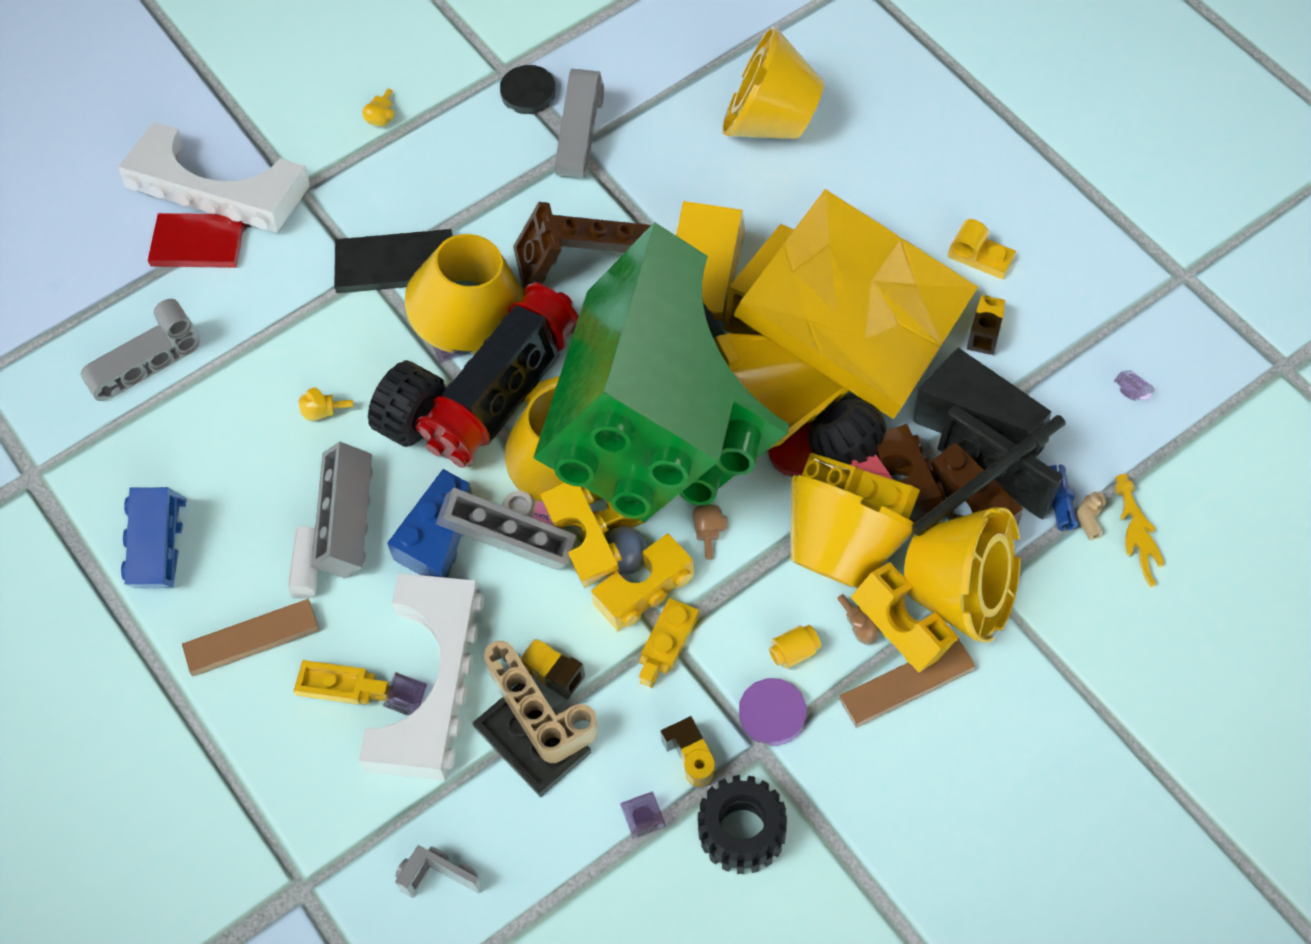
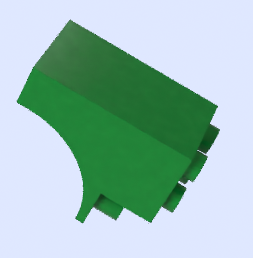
[533,222,789,522]

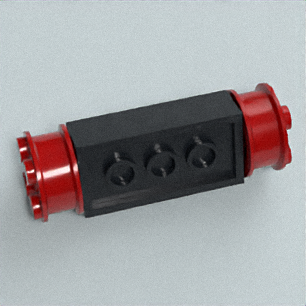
[416,282,579,468]

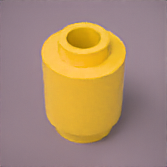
[769,624,821,669]

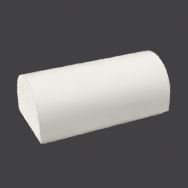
[288,526,319,599]

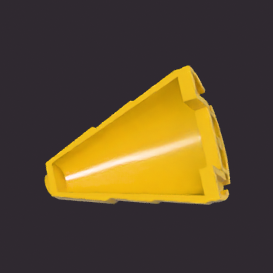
[714,333,850,450]

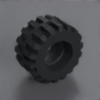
[367,360,446,447]
[697,775,787,874]

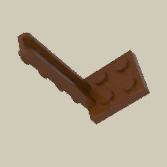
[513,202,651,291]

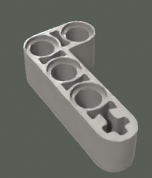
[555,68,604,178]
[80,298,201,401]

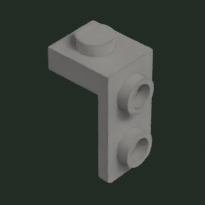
[395,845,482,898]

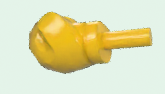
[362,88,395,127]
[298,387,354,421]

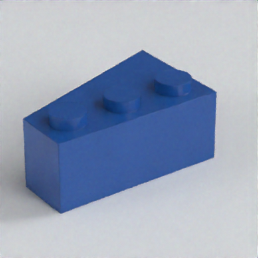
[387,469,473,578]
[121,487,187,588]

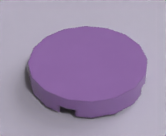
[739,678,806,746]

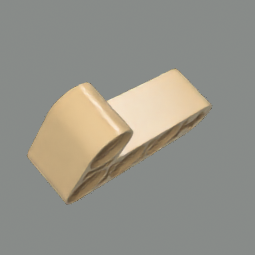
[484,641,598,763]

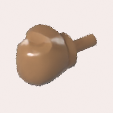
[692,504,728,560]
[837,594,880,645]

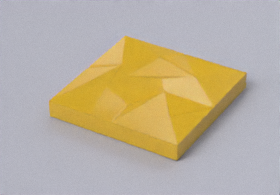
[734,189,978,419]

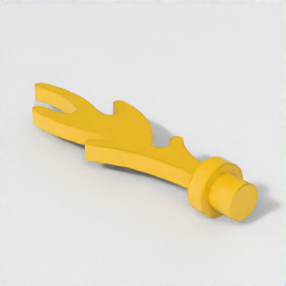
[1114,474,1164,587]

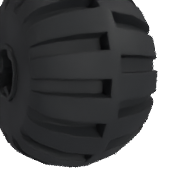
[808,397,886,465]

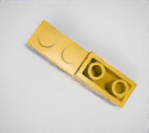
[802,453,920,519]

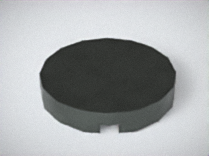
[500,65,556,114]

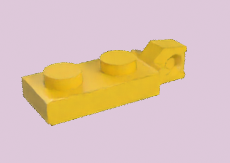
[639,598,699,688]
[293,660,392,705]

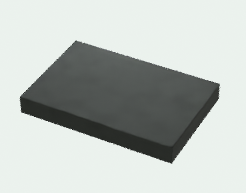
[472,684,592,798]

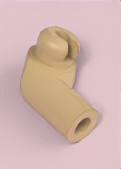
[1076,491,1106,540]

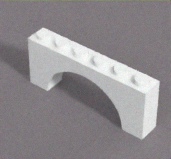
[118,122,310,233]
[358,573,484,781]

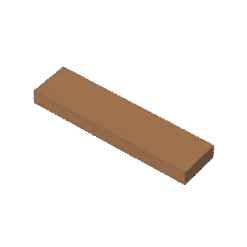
[182,598,320,677]
[839,638,976,728]

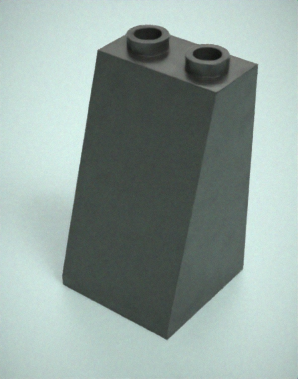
[913,347,1052,457]

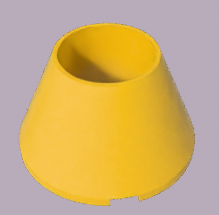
[722,27,824,139]
[405,234,524,354]
[505,385,602,504]
[791,475,914,589]
[904,507,1021,643]

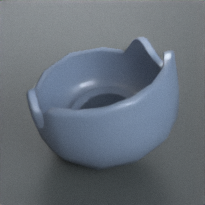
[604,526,649,574]

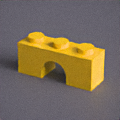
[540,483,622,589]
[591,533,694,632]
[851,562,959,673]

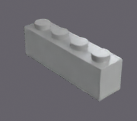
[311,441,373,578]
[436,488,576,570]

